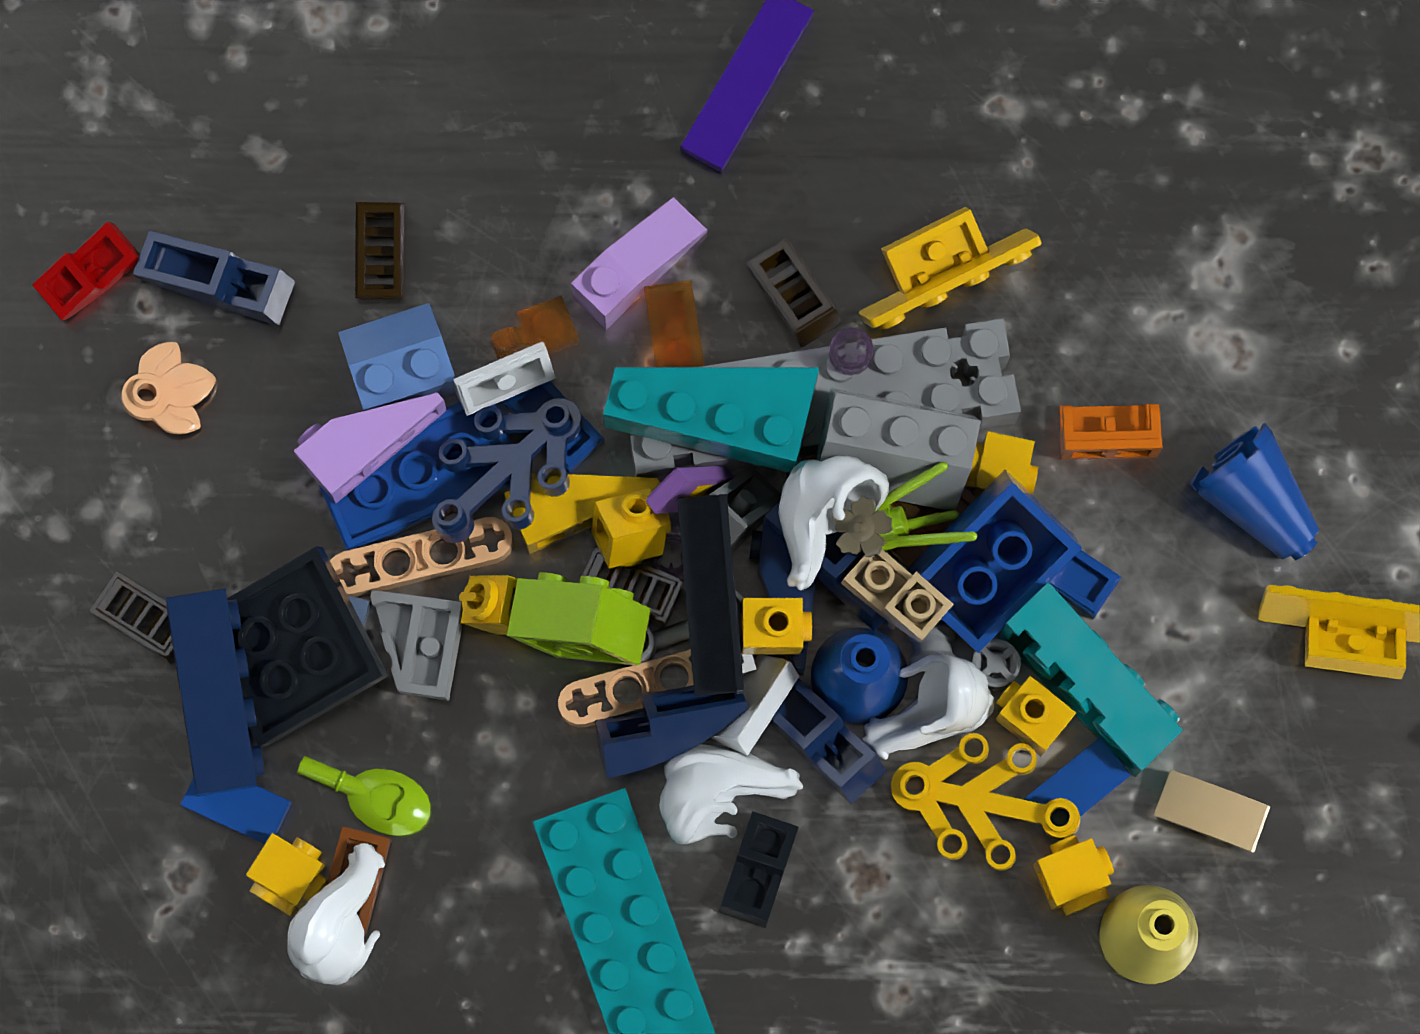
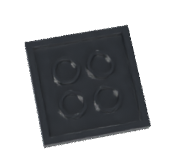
[227,546,388,747]

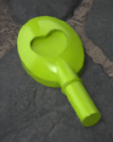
[297,756,431,837]

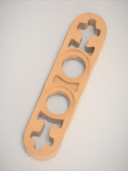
[330,517,513,597]
[558,649,694,728]

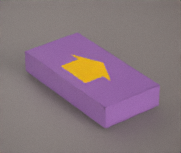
[646,466,734,514]

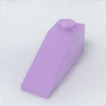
[571,197,707,330]
[294,393,447,504]

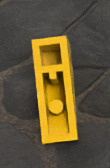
[504,473,660,554]

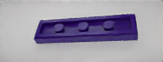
[680,0,814,173]

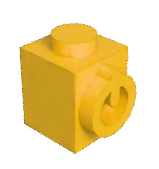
[965,431,1039,497]
[591,488,671,569]
[459,575,518,635]
[740,598,812,654]
[995,675,1076,757]
[246,833,328,916]
[1033,835,1114,916]

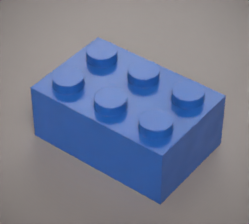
[906,470,1082,653]

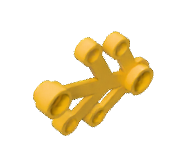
[891,733,1080,871]

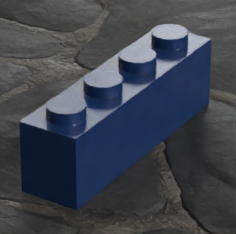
[166,588,264,797]

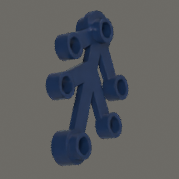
[432,398,583,543]

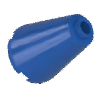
[1189,423,1319,560]
[811,627,908,725]

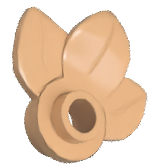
[121,342,216,435]

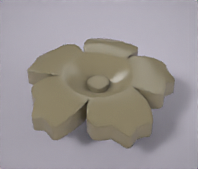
[832,496,893,558]

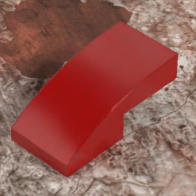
[32,222,140,321]

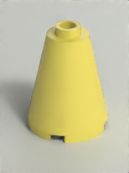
[1099,885,1198,984]

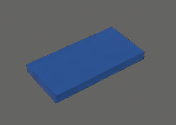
[319,402,512,550]

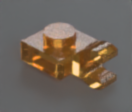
[491,295,579,359]

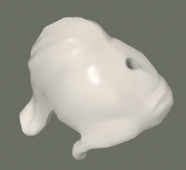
[778,456,889,590]
[862,652,996,760]
[659,744,803,844]
[287,843,385,985]

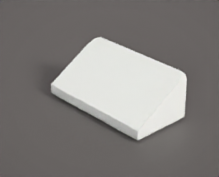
[453,341,556,416]
[710,654,799,756]

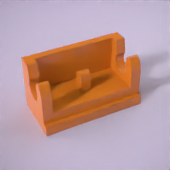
[1058,404,1163,460]

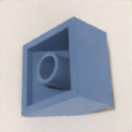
[338,303,456,411]

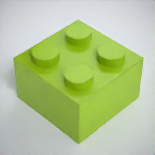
[507,572,651,666]

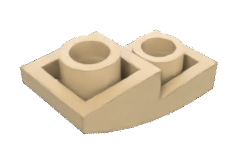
[841,549,954,642]
[1154,769,1270,853]

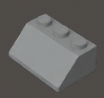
[816,388,981,511]

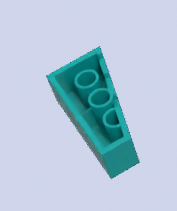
[603,367,819,473]
[998,582,1183,777]

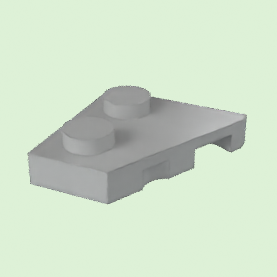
[370,590,463,701]

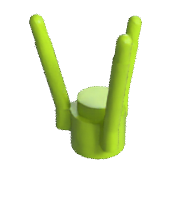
[875,462,977,551]

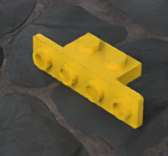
[858,207,1042,329]
[1258,585,1420,680]

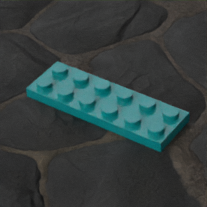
[533,788,715,1034]

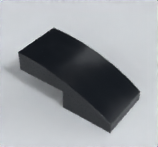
[719,811,799,928]

